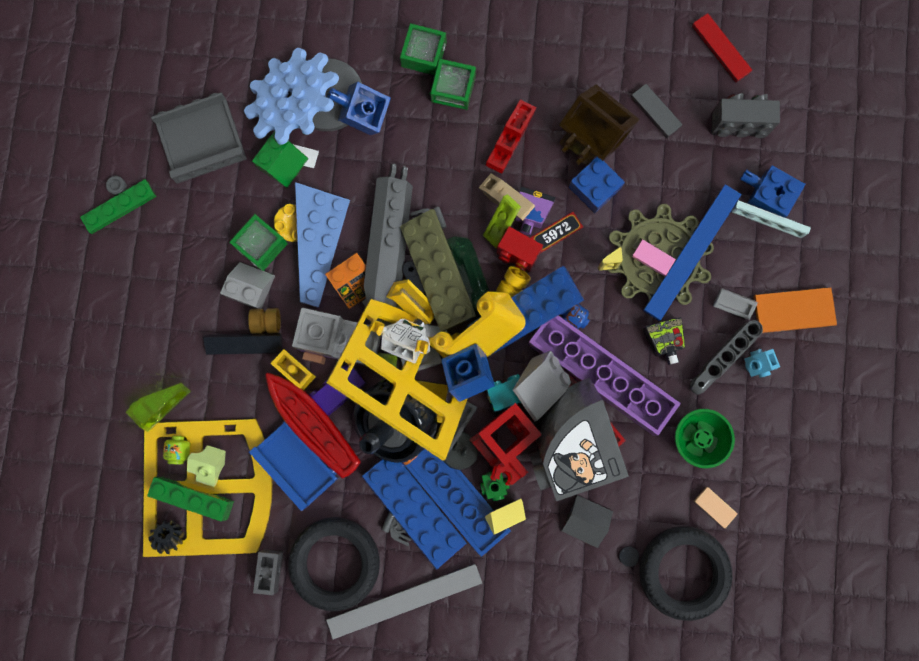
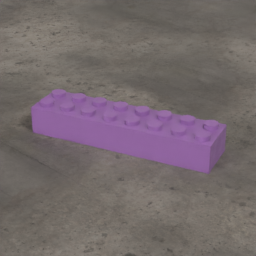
[528,316,681,436]

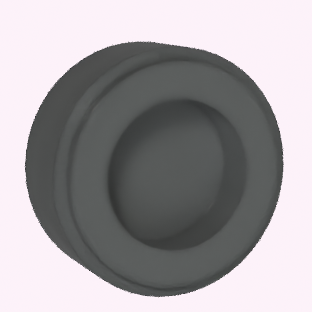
[106,176,127,196]

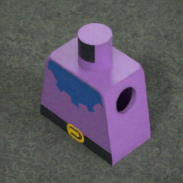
[516,187,556,235]

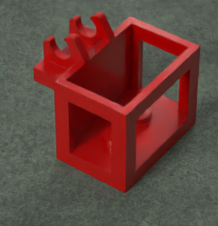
[469,403,542,486]

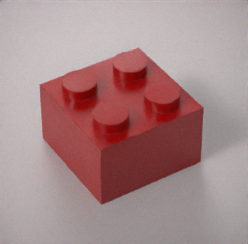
[497,226,543,273]

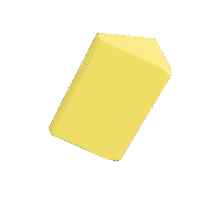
[598,247,623,271]
[485,499,526,535]

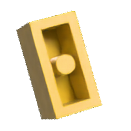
[271,349,316,390]

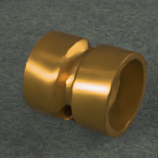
[249,308,281,334]

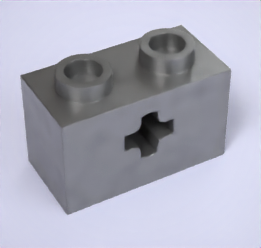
[253,549,283,595]

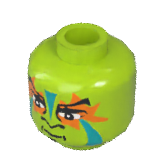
[163,436,190,464]

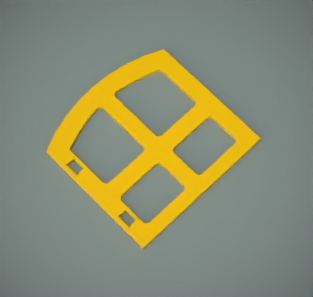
[326,299,468,461]
[143,419,273,557]

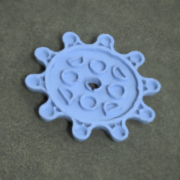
[244,48,339,145]

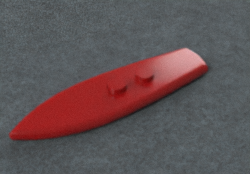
[265,373,360,478]

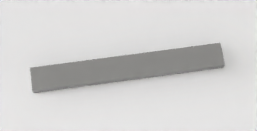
[327,563,482,639]

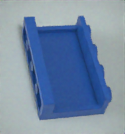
[249,421,338,511]

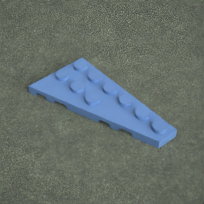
[295,182,350,308]

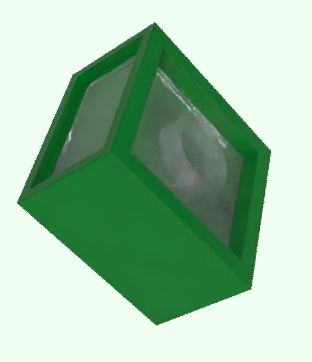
[400,23,447,75]
[431,59,476,110]
[229,214,288,271]

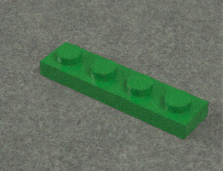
[80,179,157,234]

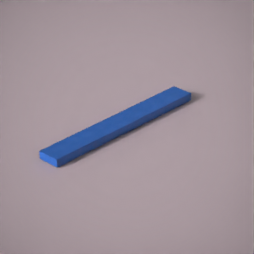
[643,184,742,321]

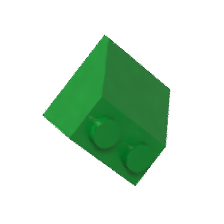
[252,131,308,188]

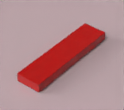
[692,13,752,82]

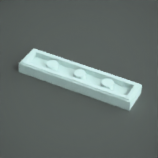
[731,200,811,238]

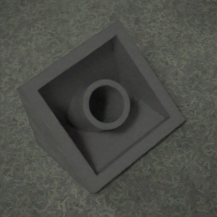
[561,495,613,548]

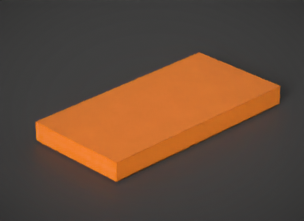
[753,288,837,333]

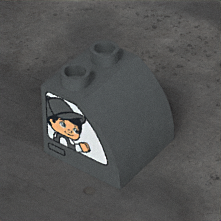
[529,377,629,501]

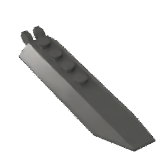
[363,164,413,326]

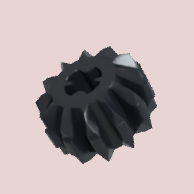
[148,519,184,554]

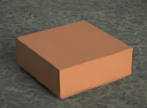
[302,352,326,365]

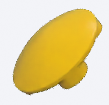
[274,204,297,242]

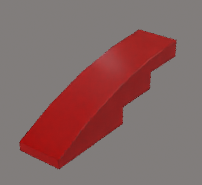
[486,100,537,174]

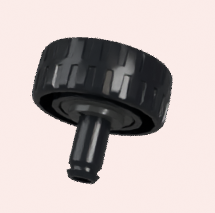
[353,379,437,463]

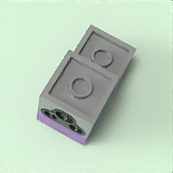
[292,308,382,366]

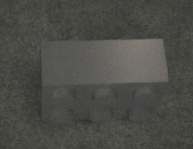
[712,93,780,138]

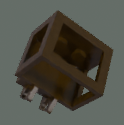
[559,84,640,166]

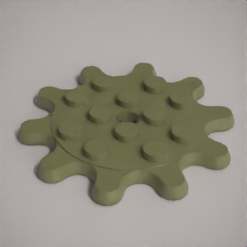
[608,204,714,305]

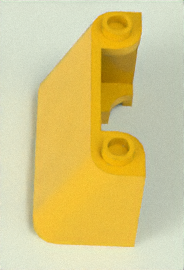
[430,292,526,357]

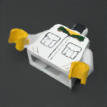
[370,319,430,364]

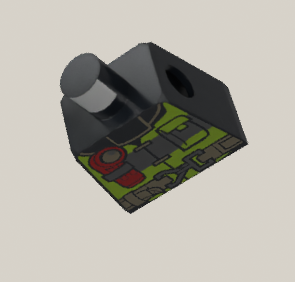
[642,317,685,365]

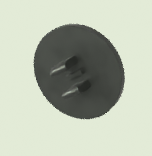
[444,432,478,470]

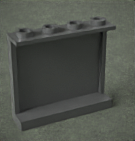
[151,92,247,184]

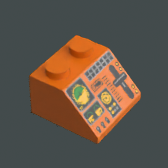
[325,253,366,309]

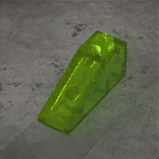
[126,383,191,432]

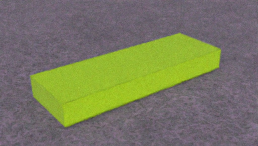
[483,194,521,248]

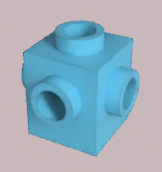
[744,349,780,378]

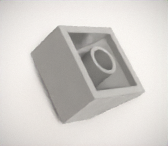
[220,262,275,309]

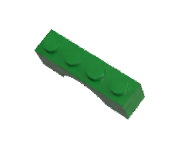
[147,476,234,522]

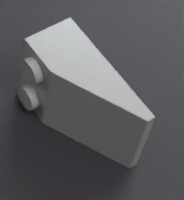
[513,351,571,422]

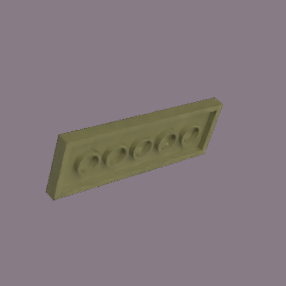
[400,209,476,332]

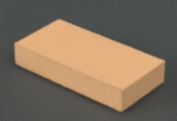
[694,487,737,528]

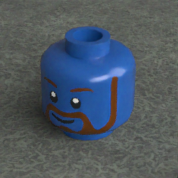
[560,304,590,329]

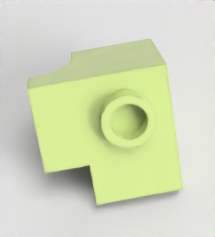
[187,445,226,487]

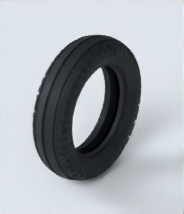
[288,517,380,611]
[639,526,732,621]

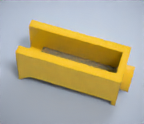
[386,279,434,324]

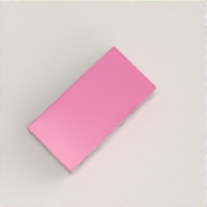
[632,240,676,277]

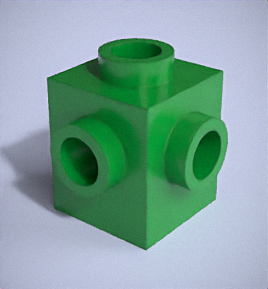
[480,471,510,501]

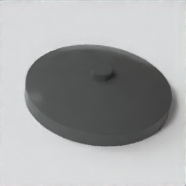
[290,58,362,131]

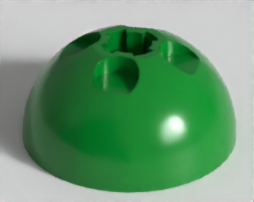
[675,409,735,468]

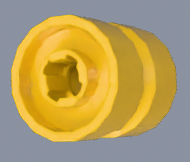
[496,266,531,297]

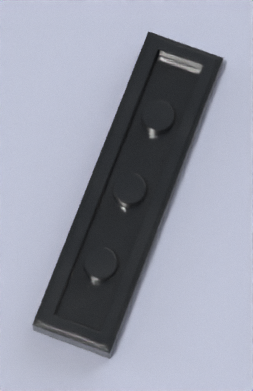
[203,333,283,355]

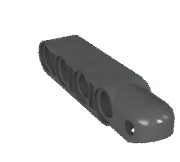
[690,320,763,395]

